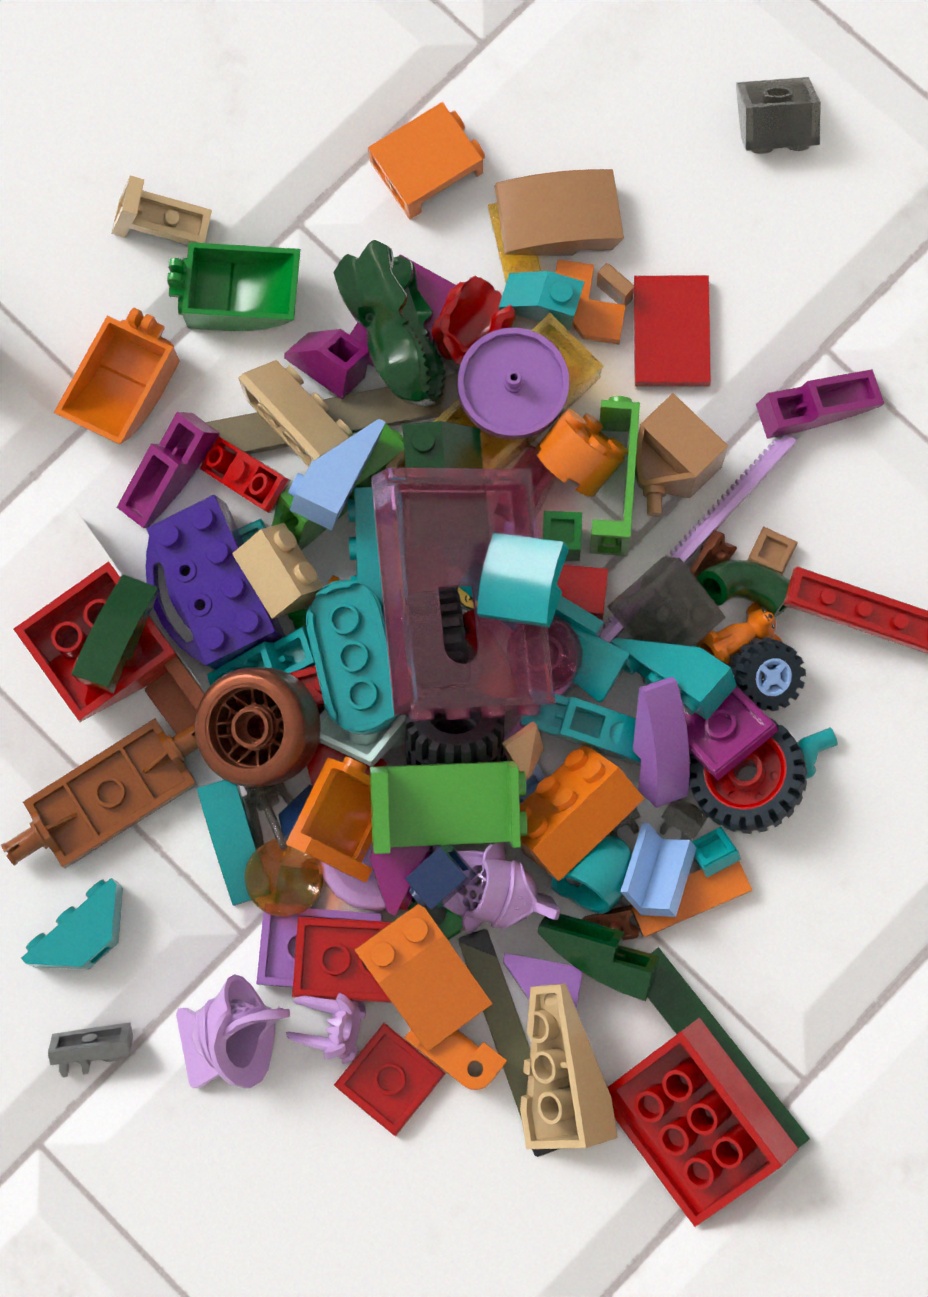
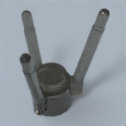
[243,782,294,854]

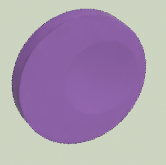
[458,328,569,440]

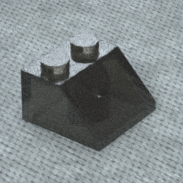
[736,77,821,154]
[607,557,726,646]

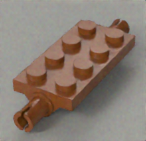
[1,718,198,869]

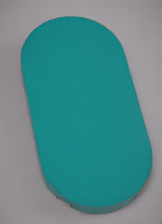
[306,580,403,735]

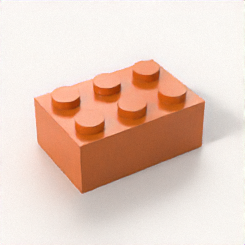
[519,745,644,882]

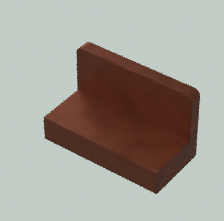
[145,656,204,735]

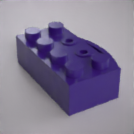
[145,495,285,669]

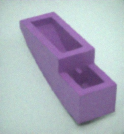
[633,677,690,808]

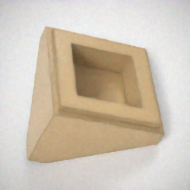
[502,721,544,780]

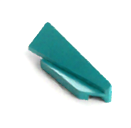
[459,560,630,702]

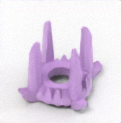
[286,993,366,1064]

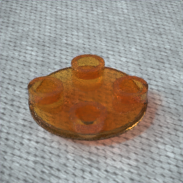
[245,837,324,917]

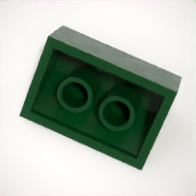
[402,421,489,549]

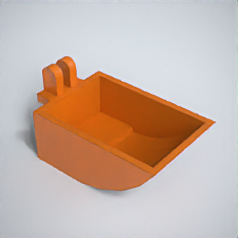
[53,308,180,444]

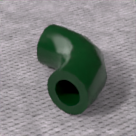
[696,560,790,617]

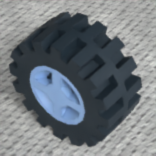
[730,637,806,711]

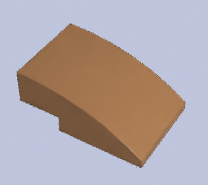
[494,169,624,256]

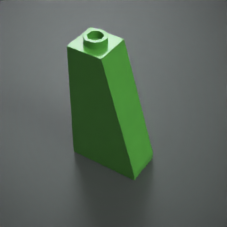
[272,423,405,551]

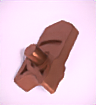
[689,530,737,584]
[582,905,640,941]

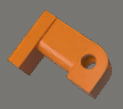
[405,1030,507,1090]

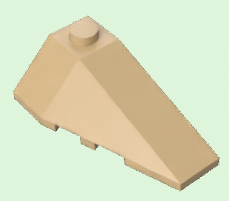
[520,983,618,1149]

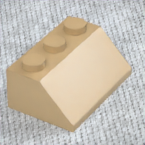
[238,360,354,467]

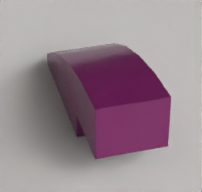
[756,369,884,439]
[116,412,220,528]

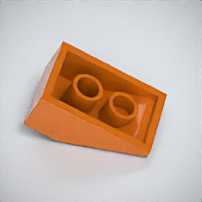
[355,904,493,1052]

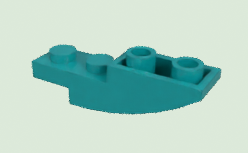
[520,686,641,766]

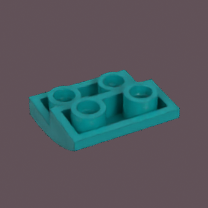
[477,533,569,627]

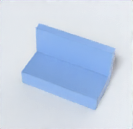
[620,823,697,917]

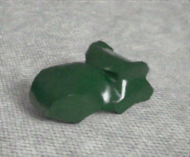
[333,240,446,407]

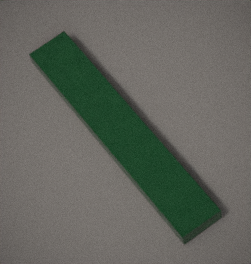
[647,947,810,1149]

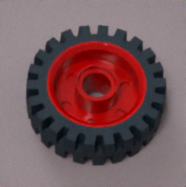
[689,718,807,834]

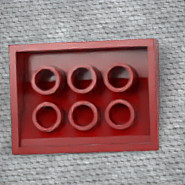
[607,1017,799,1227]

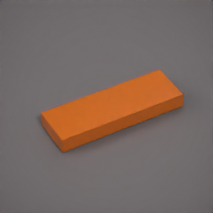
[628,861,752,938]

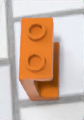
[368,102,485,220]
[286,756,373,883]

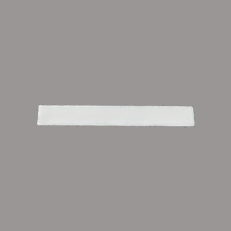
[75,508,205,692]

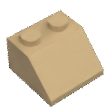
[232,523,323,619]

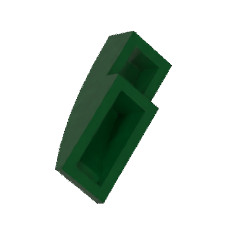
[71,575,160,693]
[537,913,660,1001]

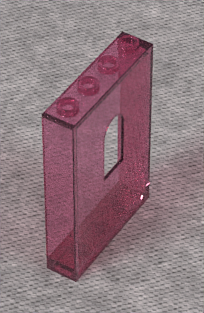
[371,468,556,721]

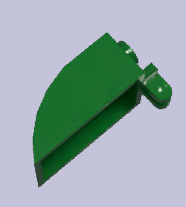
[167,242,301,331]

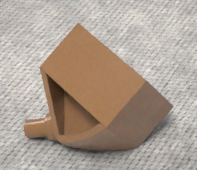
[635,393,728,517]

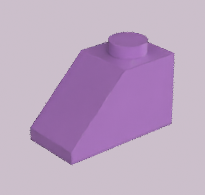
[503,953,582,1008]

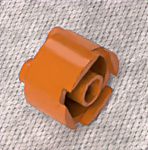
[535,409,628,497]

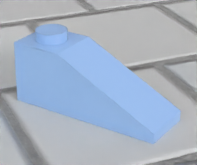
[288,419,386,531]

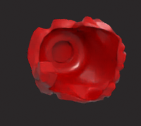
[431,275,516,364]

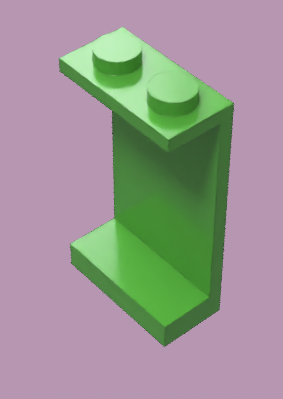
[589,396,640,556]
[370,761,527,854]

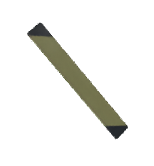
[458,929,558,1157]

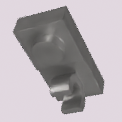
[48,1022,133,1078]

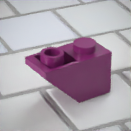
[284,329,370,399]
[369,846,432,916]

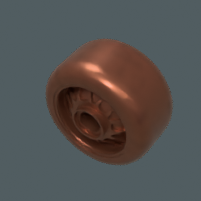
[195,667,321,787]

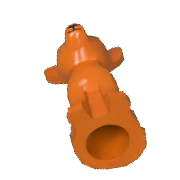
[696,602,782,665]

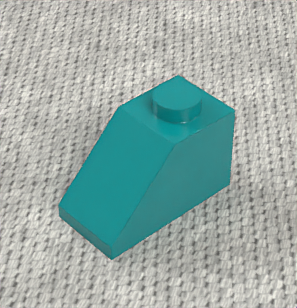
[498,271,584,331]

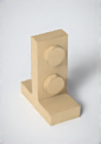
[111,175,212,245]

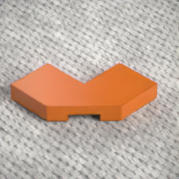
[555,259,626,344]

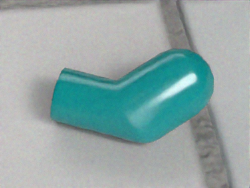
[797,727,838,779]

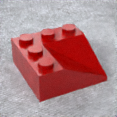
[13,561,182,722]

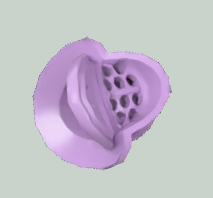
[443,842,561,933]
[176,974,290,1088]

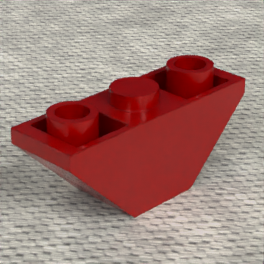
[199,436,291,513]

